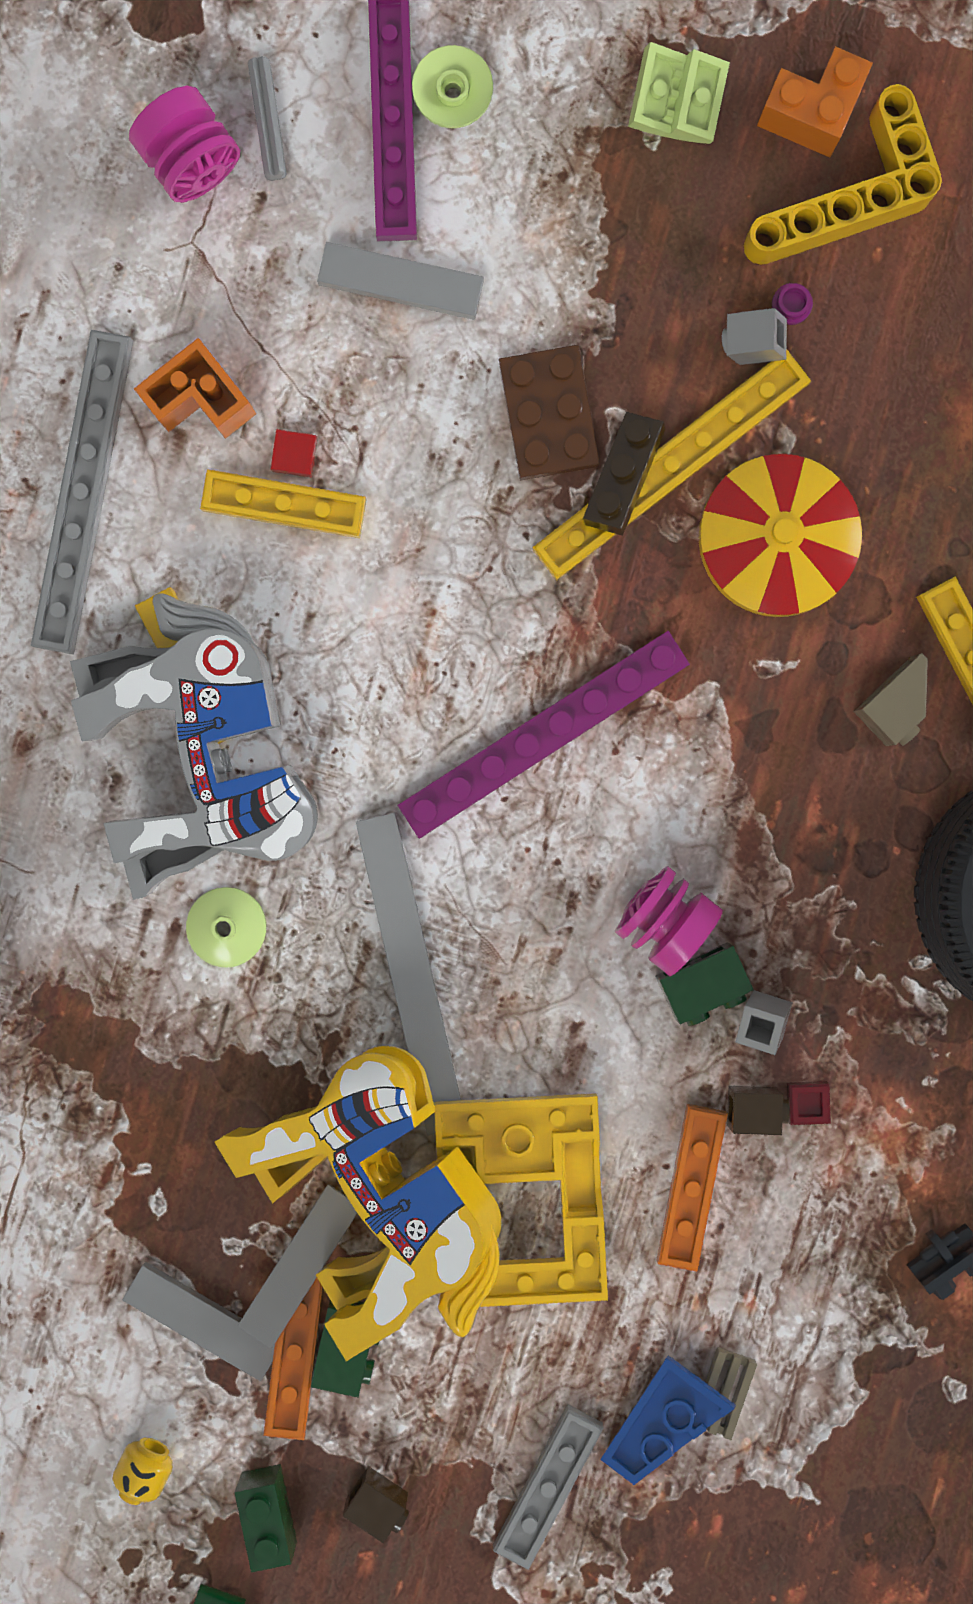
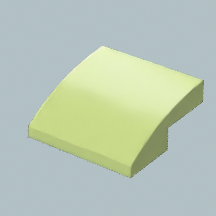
[628,42,730,144]

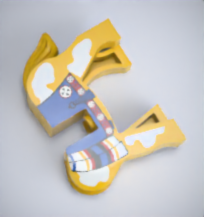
[215,1046,501,1361]

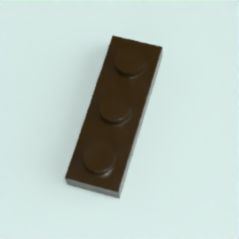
[583,412,666,536]

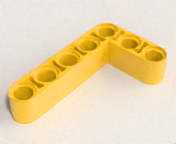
[743,84,942,265]

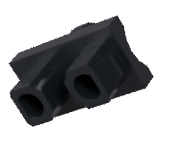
[906,1223,973,1300]

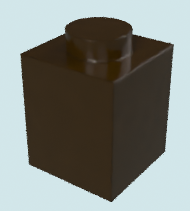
[727,1085,789,1135]
[343,1466,409,1543]

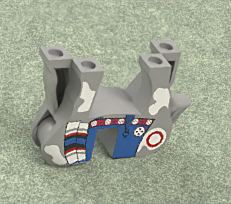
[70,593,318,900]

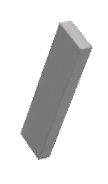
[317,242,484,320]
[237,1184,357,1349]
[122,1262,275,1382]
[493,1404,604,1570]

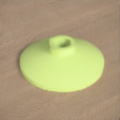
[412,45,493,128]
[186,887,267,967]

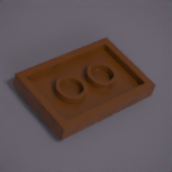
[499,344,599,481]

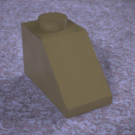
[853,653,928,746]

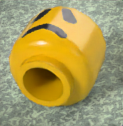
[112,1437,173,1505]

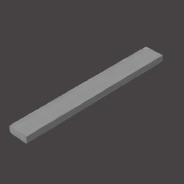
[31,329,133,655]
[356,813,461,1136]

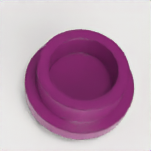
[772,283,813,325]

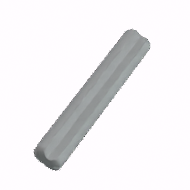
[248,56,287,181]

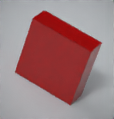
[270,429,318,478]

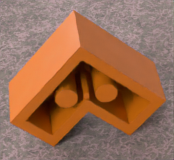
[757,46,873,158]
[134,338,256,439]

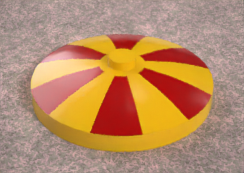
[699,454,862,617]

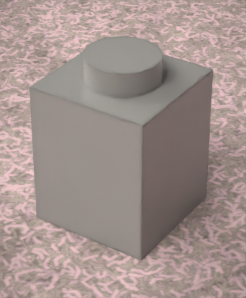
[722,308,787,365]
[735,990,793,1055]

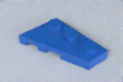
[600,1355,736,1485]

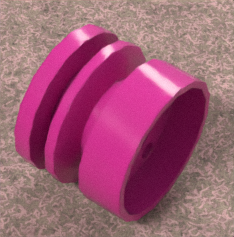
[129,85,241,203]
[615,866,723,976]

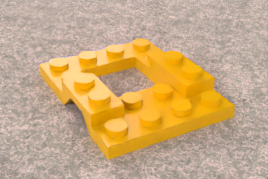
[434,1093,608,1307]

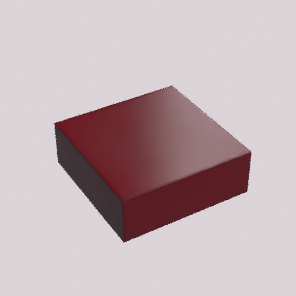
[787,1081,831,1125]

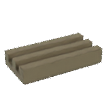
[705,1347,757,1440]

